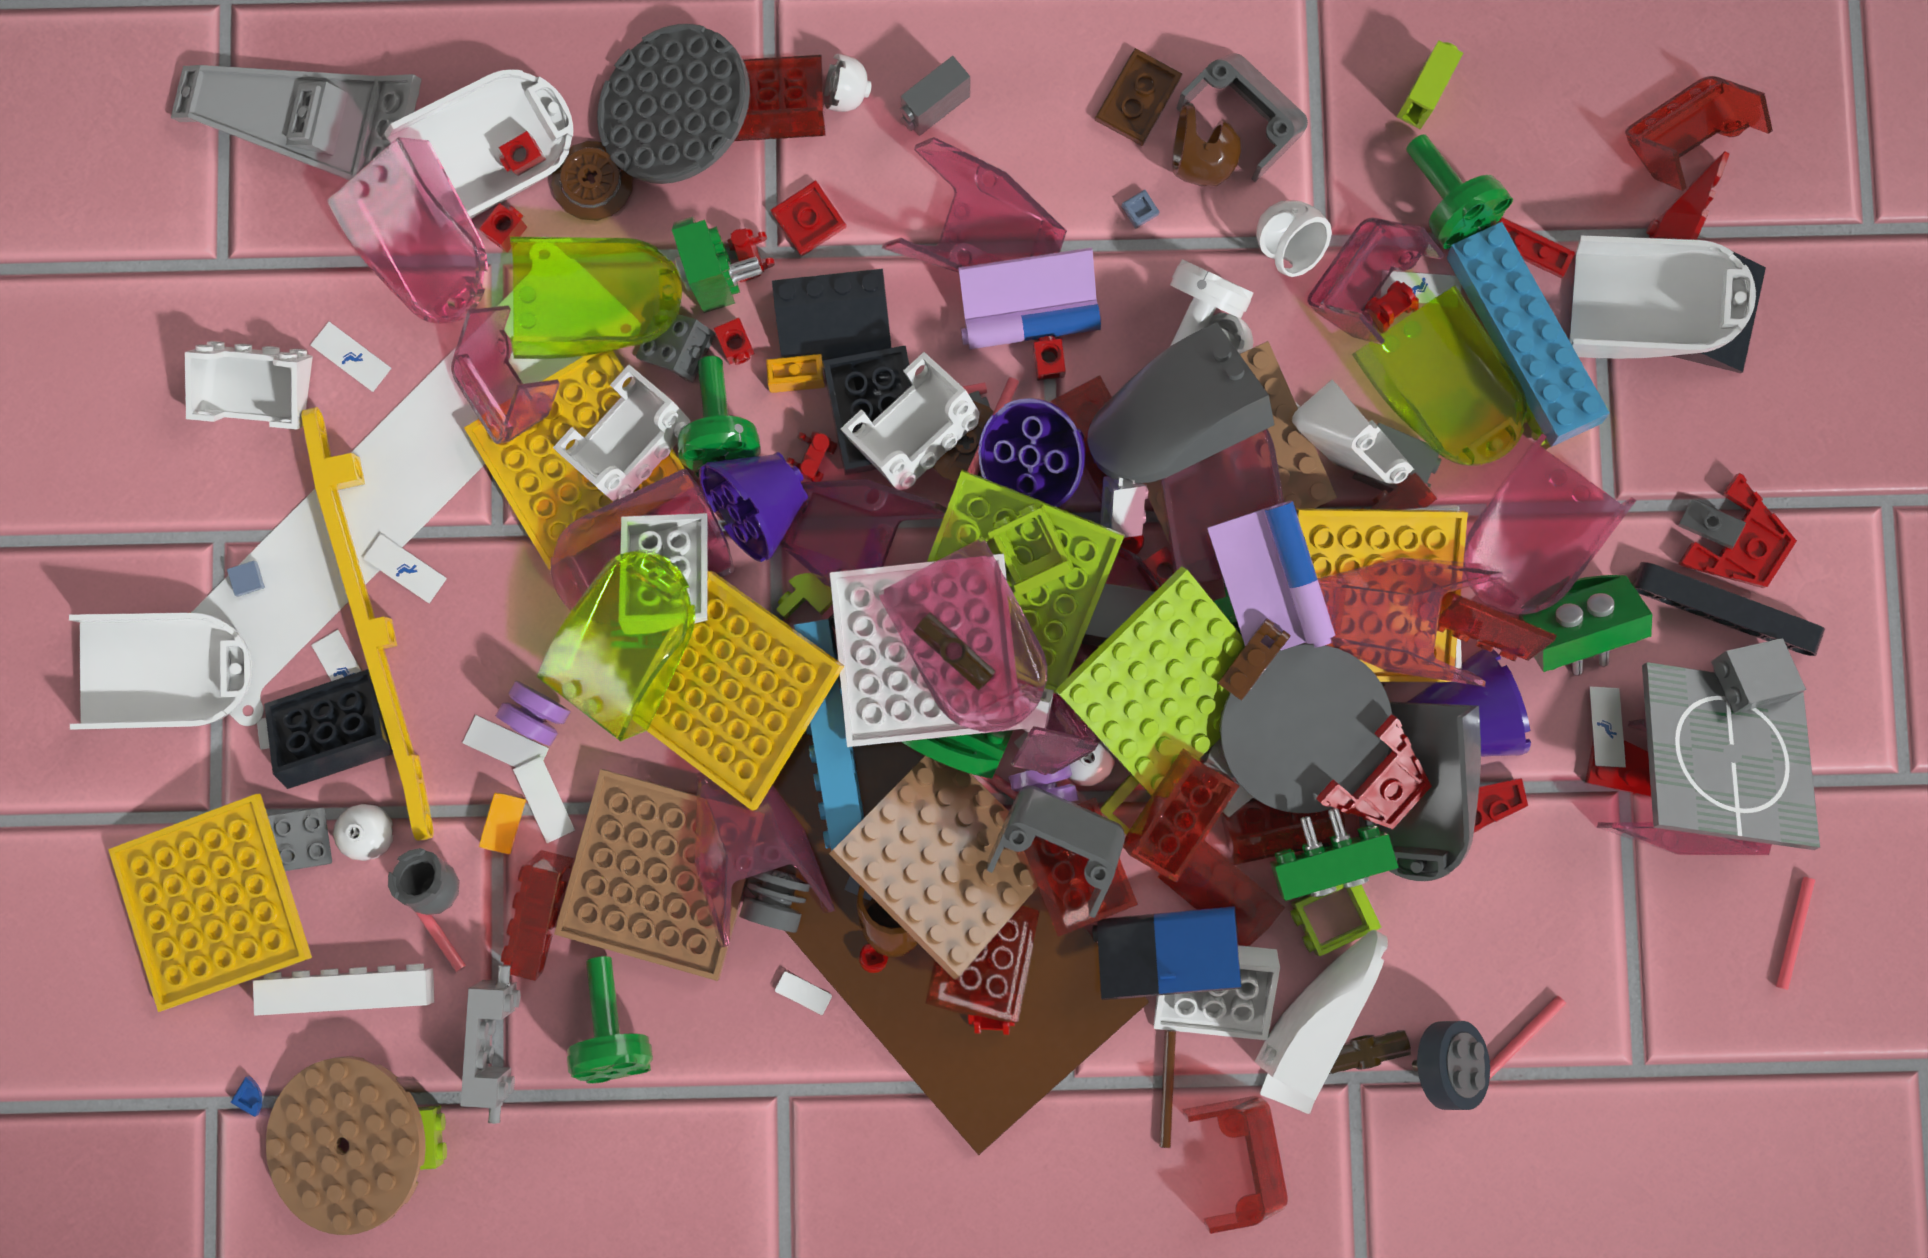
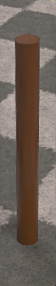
[1159,1030,1176,1148]

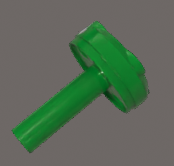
[1406,134,1513,249]
[678,356,761,478]
[567,956,653,1084]

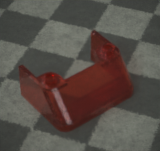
[1625,76,1773,191]
[1182,1096,1288,1234]

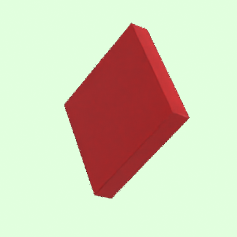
[770,180,847,257]

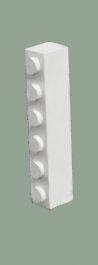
[253,963,434,1016]

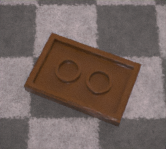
[1095,48,1183,146]

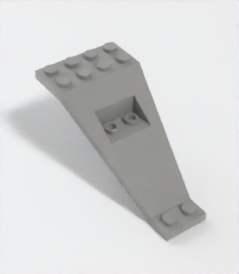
[171,65,422,185]

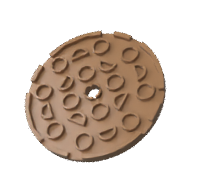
[266,1056,426,1235]

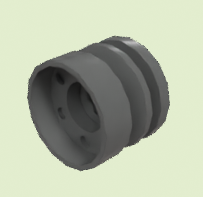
[739,868,810,932]

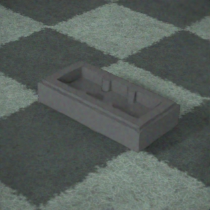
[1679,500,1746,549]

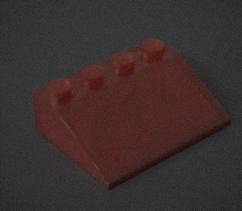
[734,55,826,141]
[1024,797,1138,937]
[925,905,1040,1023]

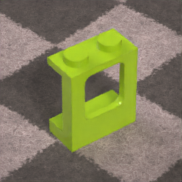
[988,504,1074,597]

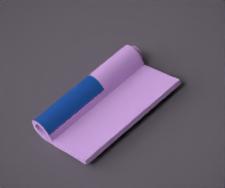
[958,248,1101,350]
[1207,501,1335,650]

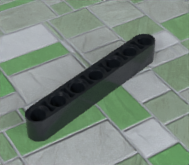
[1633,562,1825,656]

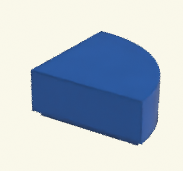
[230,1076,262,1117]

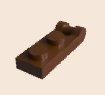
[1218,618,1291,701]

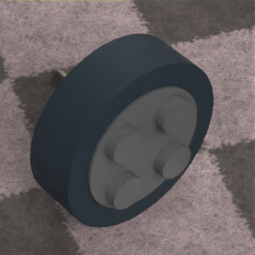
[1412,1021,1490,1110]

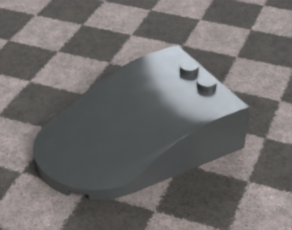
[1088,322,1275,483]
[1359,702,1481,881]

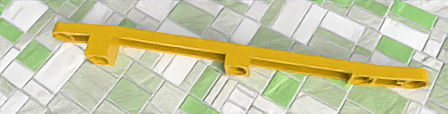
[301,407,434,841]

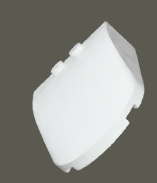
[384,70,573,233]
[1569,235,1756,359]
[69,613,252,730]
[1255,930,1388,1100]

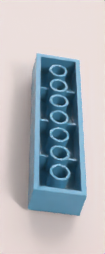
[1447,222,1610,447]
[794,619,864,851]

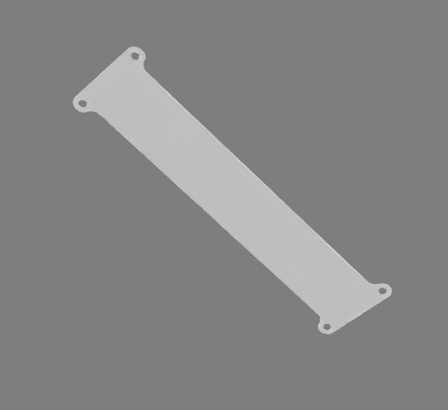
[191,237,641,726]

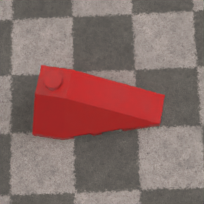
[1646,151,1730,240]

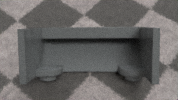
[1176,53,1308,182]
[987,786,1125,918]

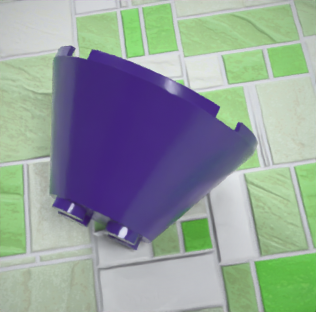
[978,398,1085,508]
[699,452,808,562]

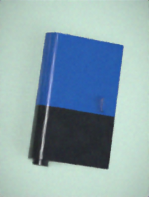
[1092,907,1242,1000]

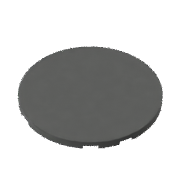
[597,24,750,184]
[1219,643,1392,813]

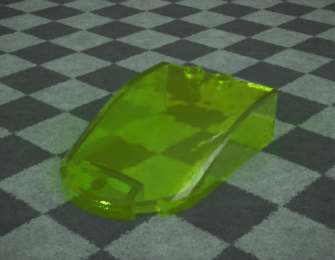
[510,237,682,359]
[1352,285,1527,466]
[536,550,695,742]

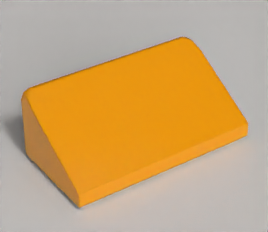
[766,354,825,393]
[479,792,526,854]

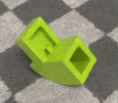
[776,573,833,620]

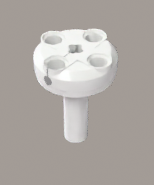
[1170,259,1254,346]

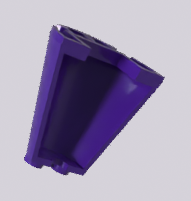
[1407,647,1531,757]

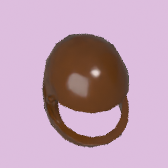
[1172,103,1241,187]
[857,885,918,957]

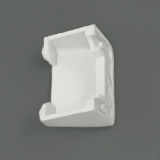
[1292,379,1414,484]

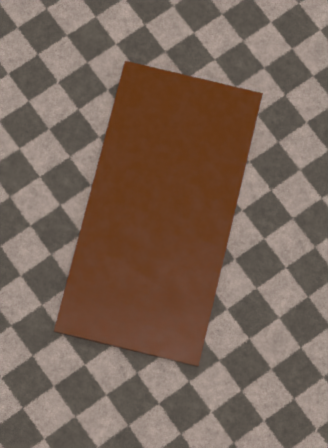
[697,730,1149,1156]

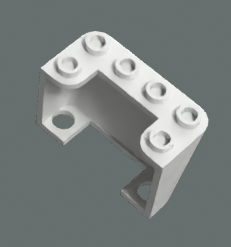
[185,341,313,429]
[841,352,980,490]
[553,365,690,503]

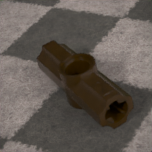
[913,612,996,691]
[1329,1030,1411,1074]

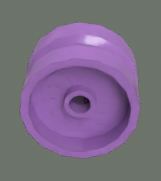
[495,681,571,746]
[1009,761,1079,802]

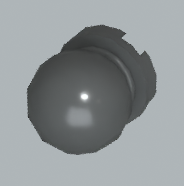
[388,848,460,915]

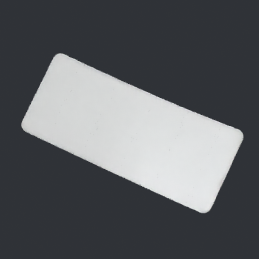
[775,971,832,1015]
[1260,1074,1315,1114]

